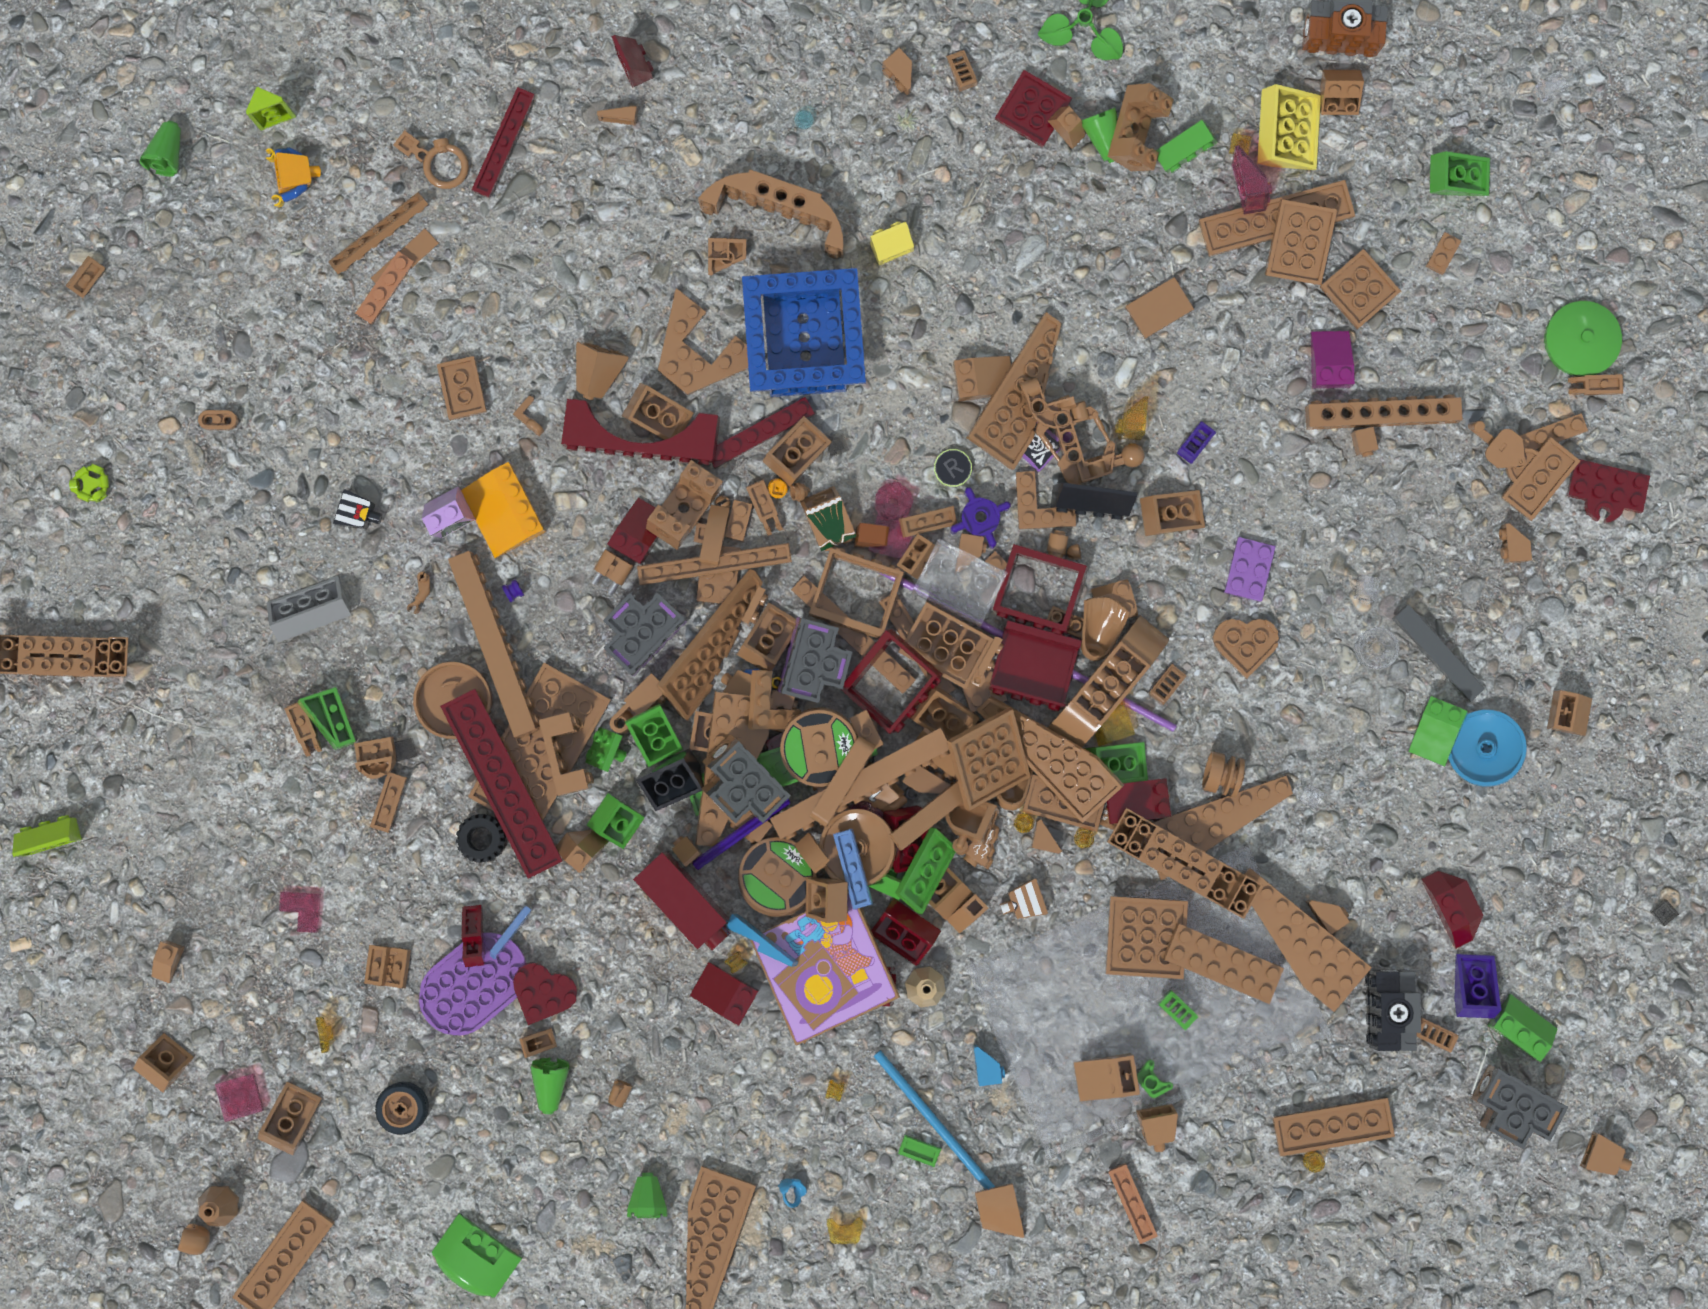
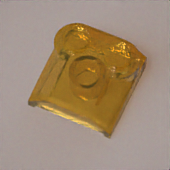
[1095,699,1136,746]

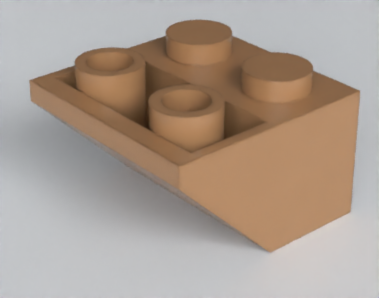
[1320,70,1364,115]
[1547,690,1592,736]

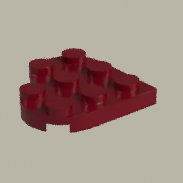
[513,962,577,1025]

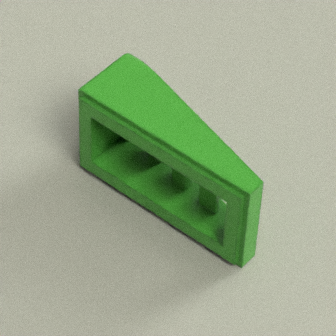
[1157,990,1199,1031]

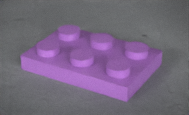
[1224,537,1276,602]

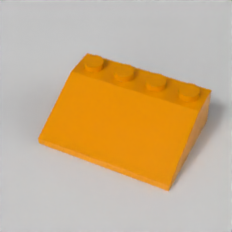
[461,462,546,558]

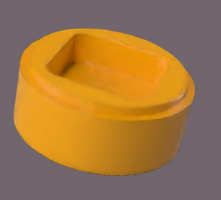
[767,478,788,498]

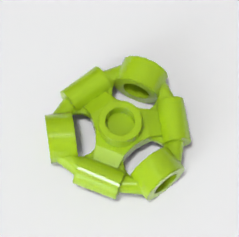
[69,464,109,503]

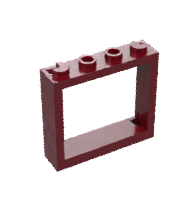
[993,544,1088,635]
[839,629,943,734]

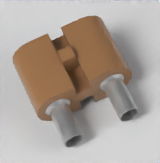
[591,549,634,595]

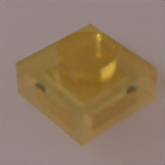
[1229,133,1252,157]

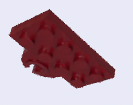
[1567,459,1650,524]

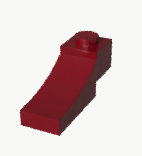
[461,905,485,967]

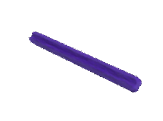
[692,799,790,870]

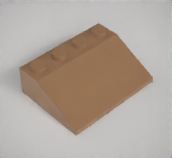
[898,600,994,689]

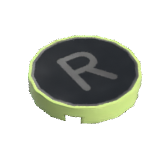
[934,449,972,487]

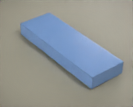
[490,906,531,959]

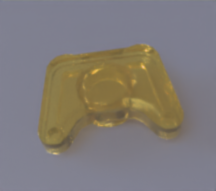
[316,1016,334,1053]
[827,1217,863,1244]

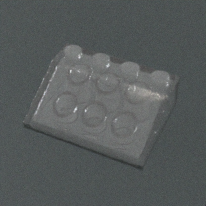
[912,539,1007,627]

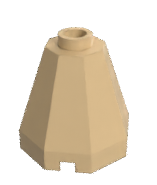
[905,966,946,1008]

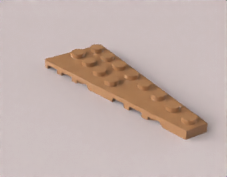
[1152,775,1293,880]

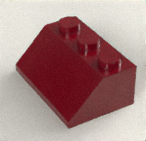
[871,898,941,966]

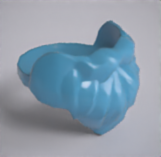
[778,1178,807,1208]

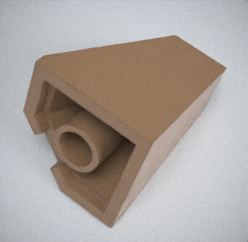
[576,342,629,400]
[556,830,609,873]

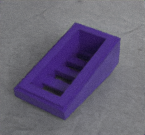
[1177,421,1216,464]

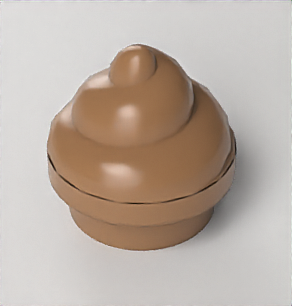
[790,482,810,502]

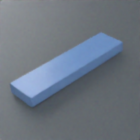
[833,829,873,910]

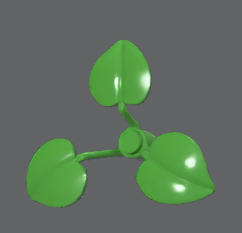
[1038,0,1123,60]

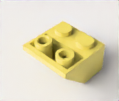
[870,221,914,265]

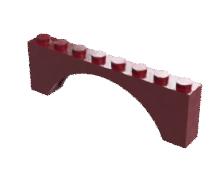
[561,399,720,466]

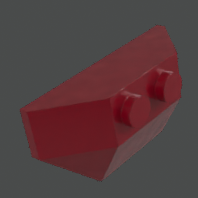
[1421,871,1483,949]

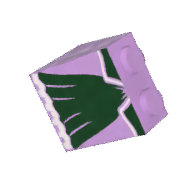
[422,487,476,538]

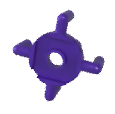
[950,487,1011,549]

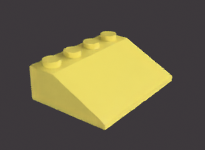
[1257,84,1321,170]

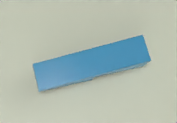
[726,914,798,967]

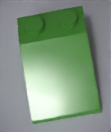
[1430,151,1490,196]
[1408,696,1468,767]
[625,704,683,767]
[1084,742,1148,783]

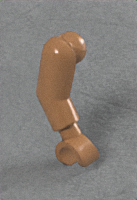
[407,571,430,614]

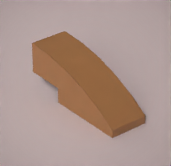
[699,505,730,565]

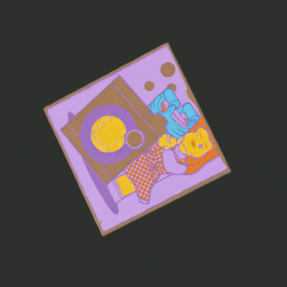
[750,892,900,1046]

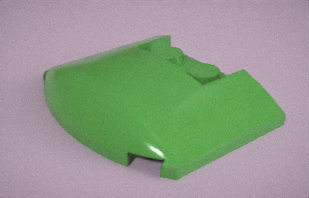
[432,1213,522,1298]

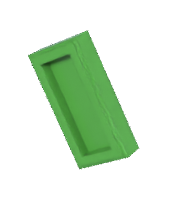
[898,1135,941,1167]

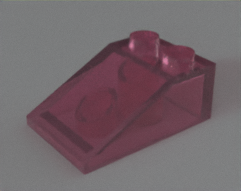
[1232,145,1272,214]

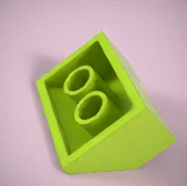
[12,815,82,857]

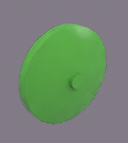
[1544,301,1622,377]

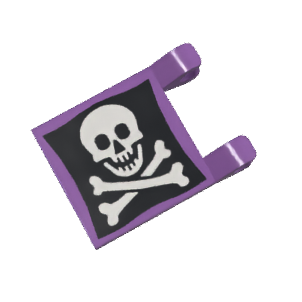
[1022,422,1072,472]

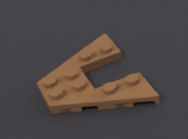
[658,288,748,395]

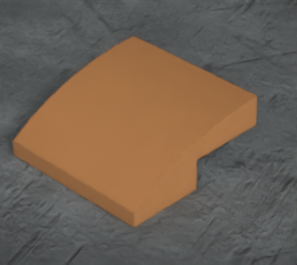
[364,945,411,989]

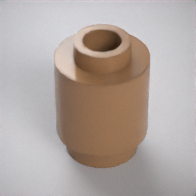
[1047,530,1069,558]

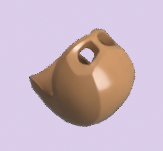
[177,1224,210,1255]

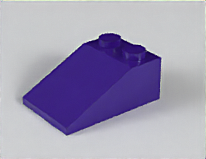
[1454,954,1501,1019]

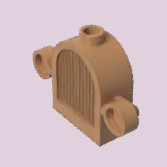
[945,799,999,855]

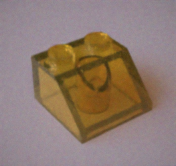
[1115,396,1148,440]

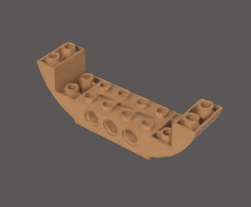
[698,169,843,259]
[1047,615,1169,747]
[0,635,129,678]
[1107,808,1263,919]

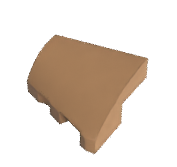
[708,238,746,275]

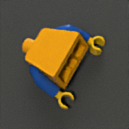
[266,147,321,207]

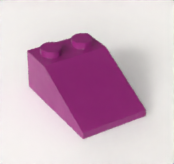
[1311,331,1355,389]

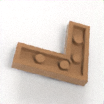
[1015,471,1076,530]
[748,670,801,729]

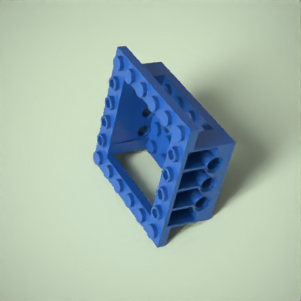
[742,268,866,397]

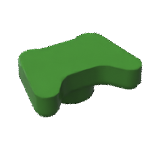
[1137,1060,1173,1098]

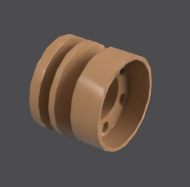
[1202,751,1245,798]

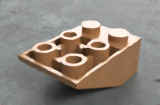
[1073,1053,1140,1101]

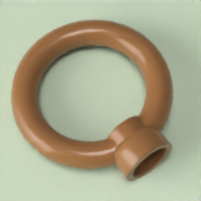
[423,138,469,189]

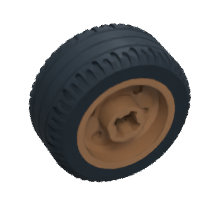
[375,1082,429,1135]

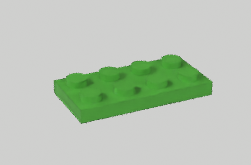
[895,827,955,914]

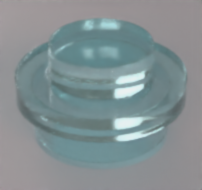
[794,110,813,130]

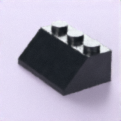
[636,748,704,811]

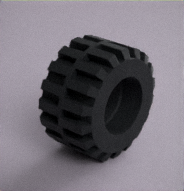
[456,814,507,863]

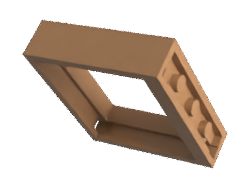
[809,547,904,639]

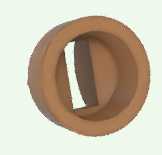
[715,495,731,508]
[1067,544,1082,560]

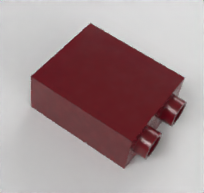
[633,851,731,951]

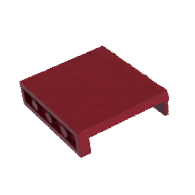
[988,621,1082,711]

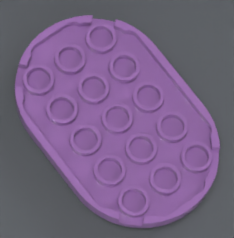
[419,933,526,1036]

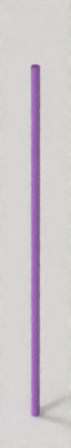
[877,572,1177,732]

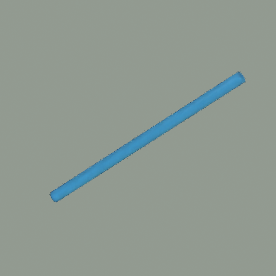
[873,1050,995,1189]

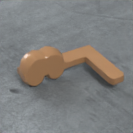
[513,396,544,436]

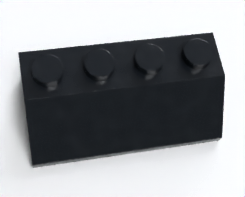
[1050,483,1137,520]

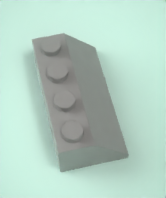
[267,576,351,642]

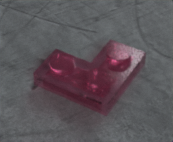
[279,892,321,933]

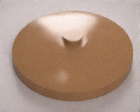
[819,809,896,886]

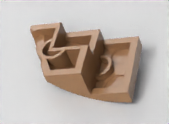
[975,1183,1024,1238]

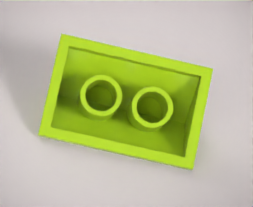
[246,87,296,131]

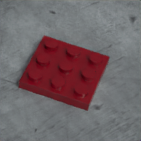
[995,70,1072,148]

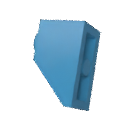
[973,1045,1005,1086]

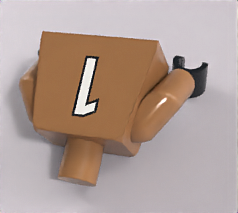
[856,755,917,813]

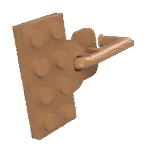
[1468,421,1580,521]

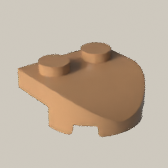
[354,737,396,779]

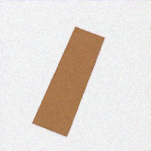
[371,228,439,283]

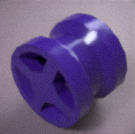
[502,579,524,603]

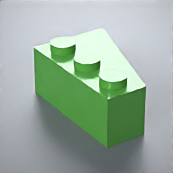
[1156,120,1219,173]
[297,687,356,750]

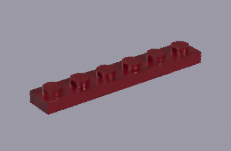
[471,87,536,199]
[712,397,815,469]

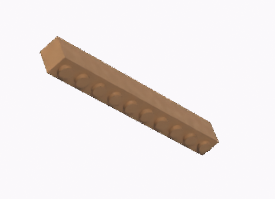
[448,551,540,739]
[770,727,950,840]

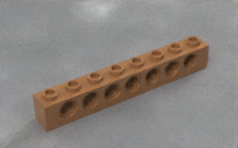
[1305,395,1463,430]

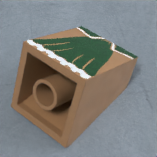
[800,486,857,551]

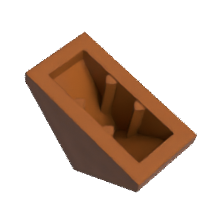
[854,523,889,547]

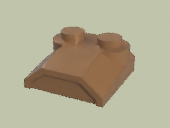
[1090,579,1138,619]

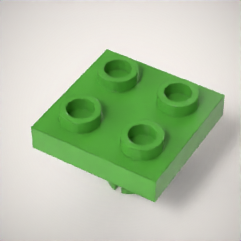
[585,727,626,772]

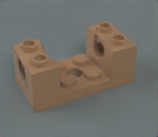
[1107,83,1174,171]
[646,460,723,550]
[539,712,594,796]

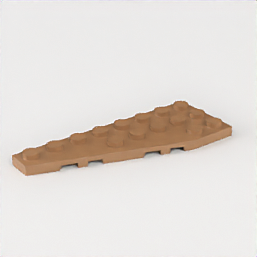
[966,312,1061,470]
[657,569,763,721]
[695,691,773,846]
[977,696,1124,823]
[1244,867,1372,1012]
[686,1165,756,1309]

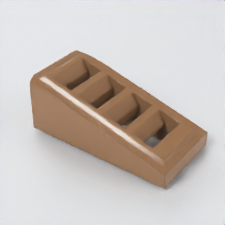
[946,50,978,92]
[597,106,638,126]
[1147,664,1186,705]
[1417,1018,1459,1053]

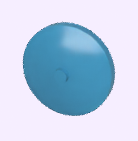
[1449,710,1527,787]

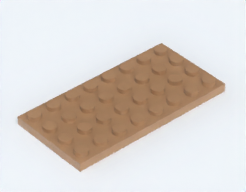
[468,663,611,821]

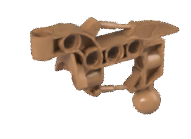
[1020,377,1145,485]

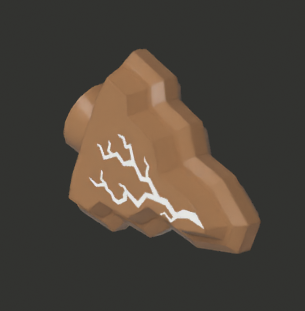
[963,824,999,870]

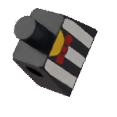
[333,489,383,530]

